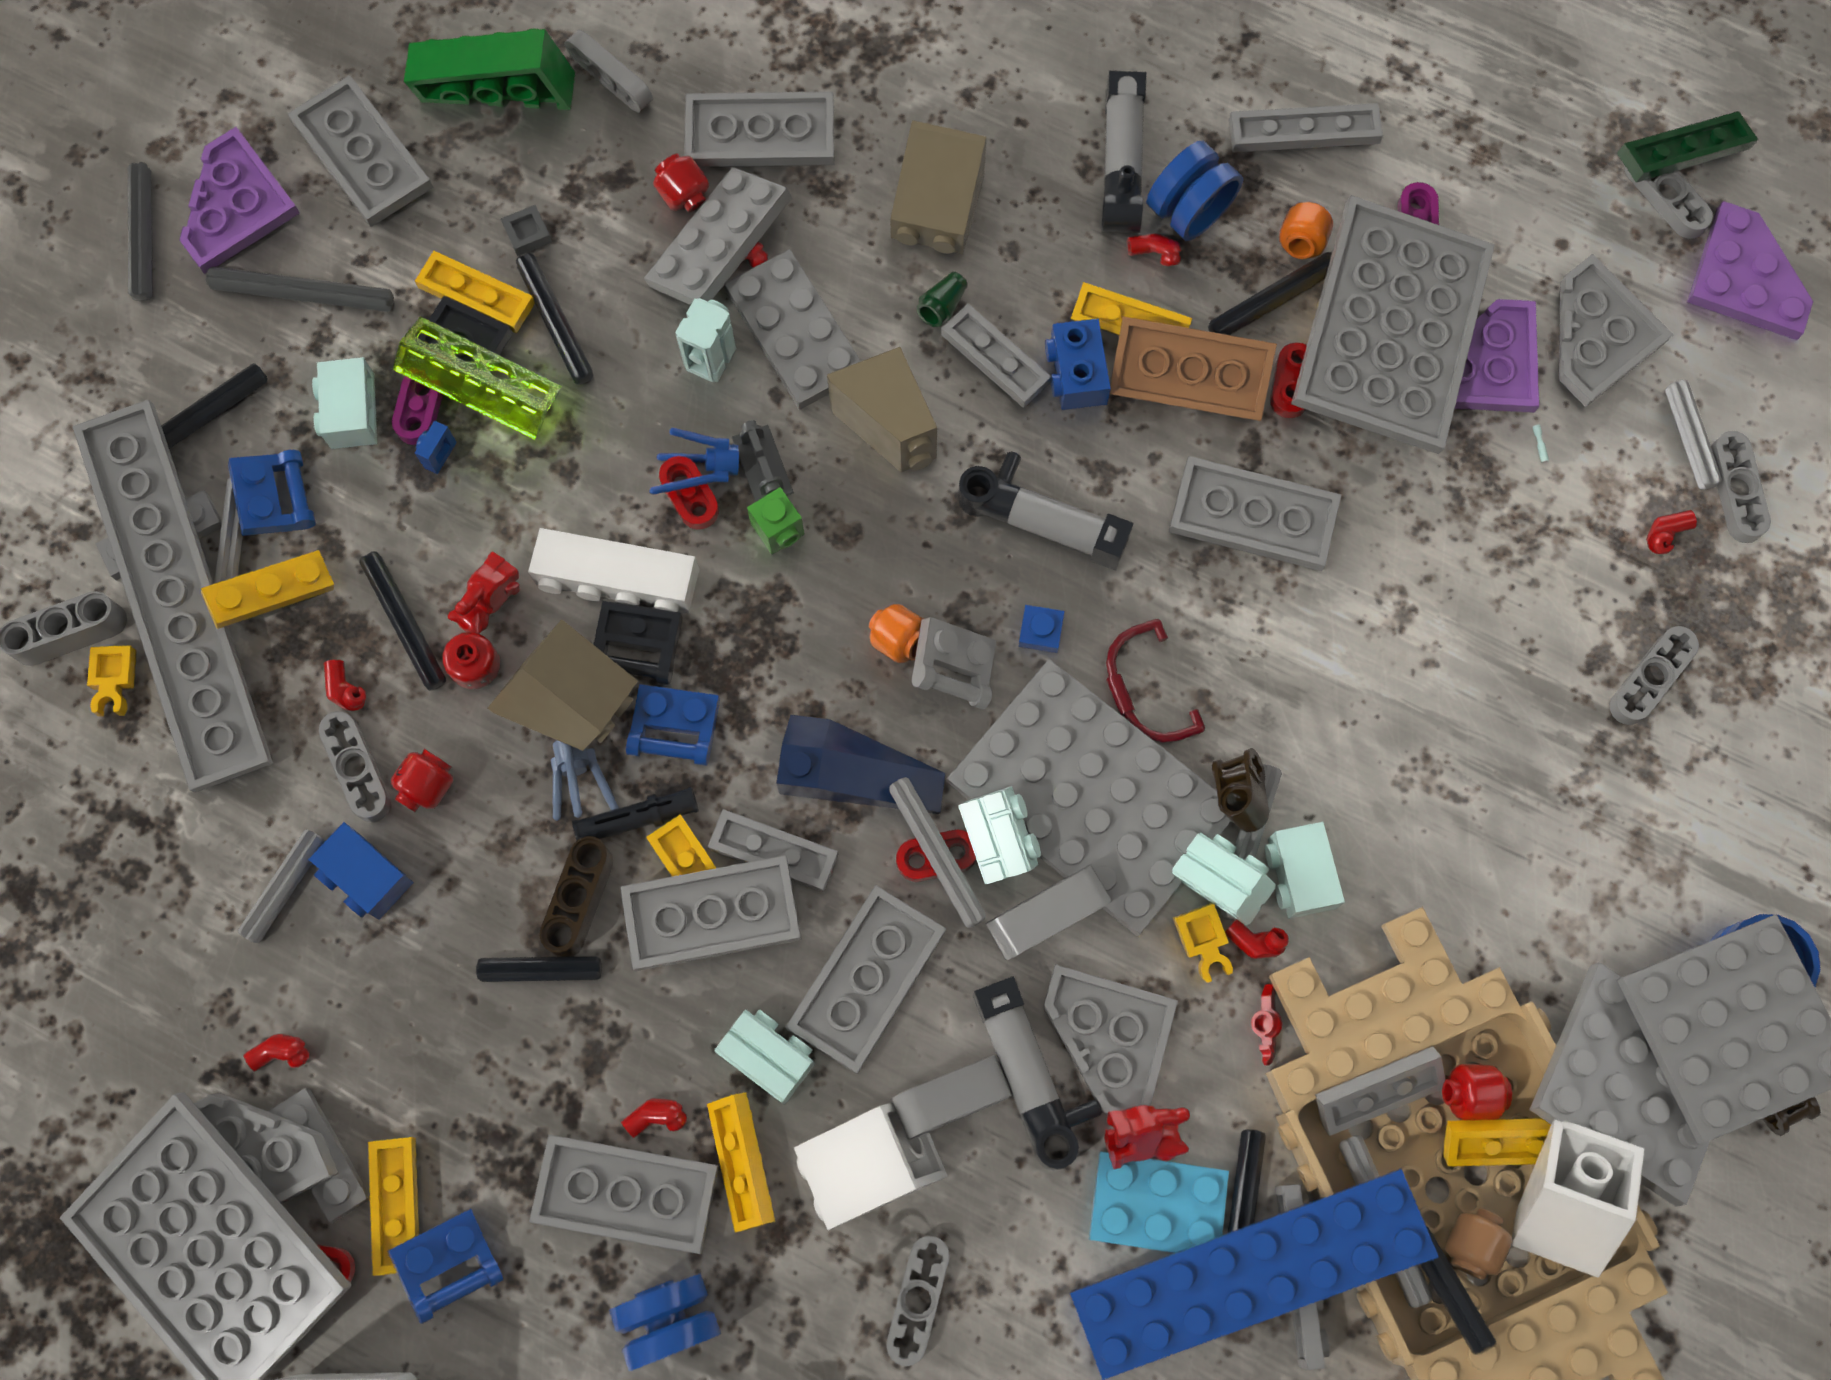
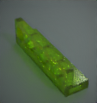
[393,316,562,439]

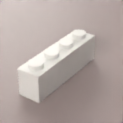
[528,528,699,613]

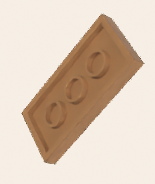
[1110,316,1277,421]

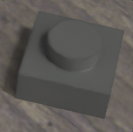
[501,205,552,257]

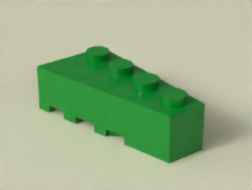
[403,28,576,110]

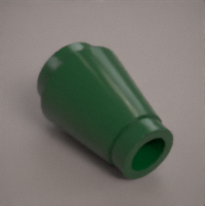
[916,272,968,327]

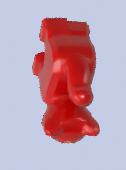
[448,551,520,634]
[1104,1105,1190,1169]

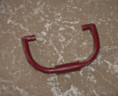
[1106,619,1205,743]

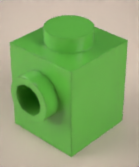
[747,487,805,555]

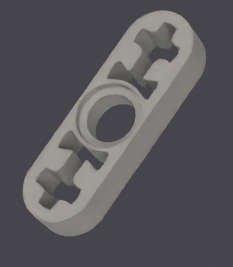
[565,30,653,112]
[1624,165,1713,239]
[1711,431,1771,543]
[1610,626,1699,725]
[319,711,391,822]
[886,1236,950,1366]

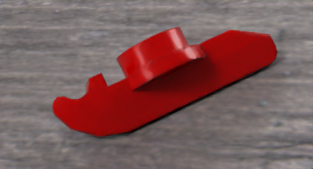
[1251,984,1283,1066]

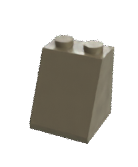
[890,120,987,254]
[827,347,937,472]
[488,619,638,751]

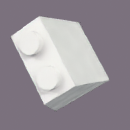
[794,1103,948,1230]
[1511,1119,1644,1278]

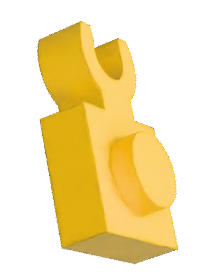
[87,645,137,717]
[1173,903,1233,983]

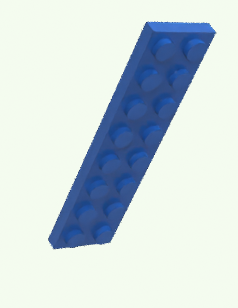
[1070,1169,1439,1380]

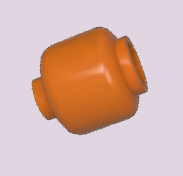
[1279,202,1333,259]
[869,604,923,663]

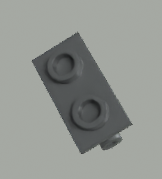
[732,420,794,502]

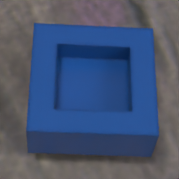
[415,421,457,474]
[1018,605,1065,653]

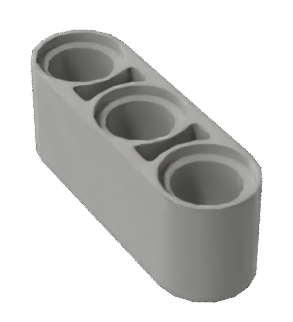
[0,591,127,666]
[986,865,1112,960]
[891,1055,1013,1140]

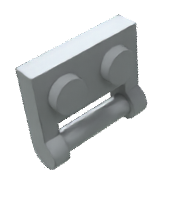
[912,617,996,709]

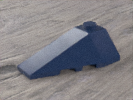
[776,715,945,814]

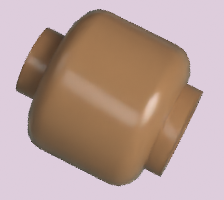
[1445,1208,1512,1280]

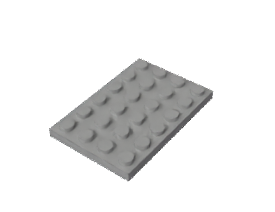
[1291,195,1495,454]
[947,659,1231,937]
[60,1092,352,1380]

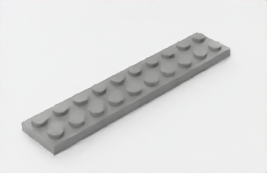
[72,399,273,793]

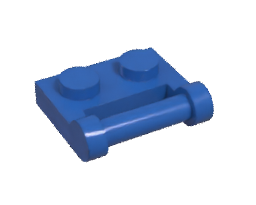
[228,450,316,536]
[626,684,720,766]
[387,1209,503,1324]

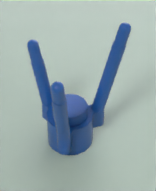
[649,428,739,495]

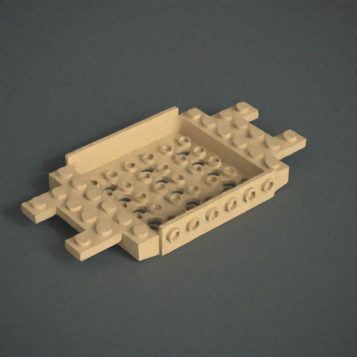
[1265,907,1668,1380]

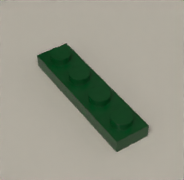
[1617,111,1758,183]

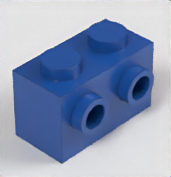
[1045,318,1111,410]
[308,822,414,920]

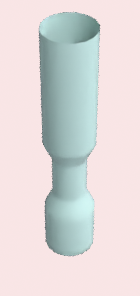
[1532,425,1549,462]

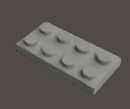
[287,75,433,227]
[685,91,834,167]
[644,167,792,305]
[724,249,861,410]
[1169,456,1342,571]
[620,855,802,972]
[785,885,946,1074]
[529,1135,719,1254]

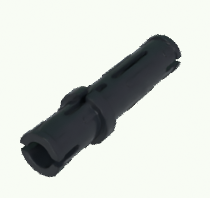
[572,787,699,841]

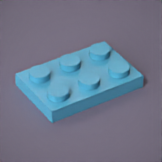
[1089,1151,1229,1253]

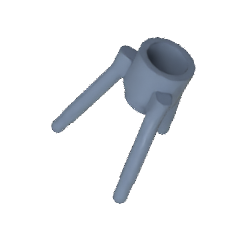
[550,740,619,821]

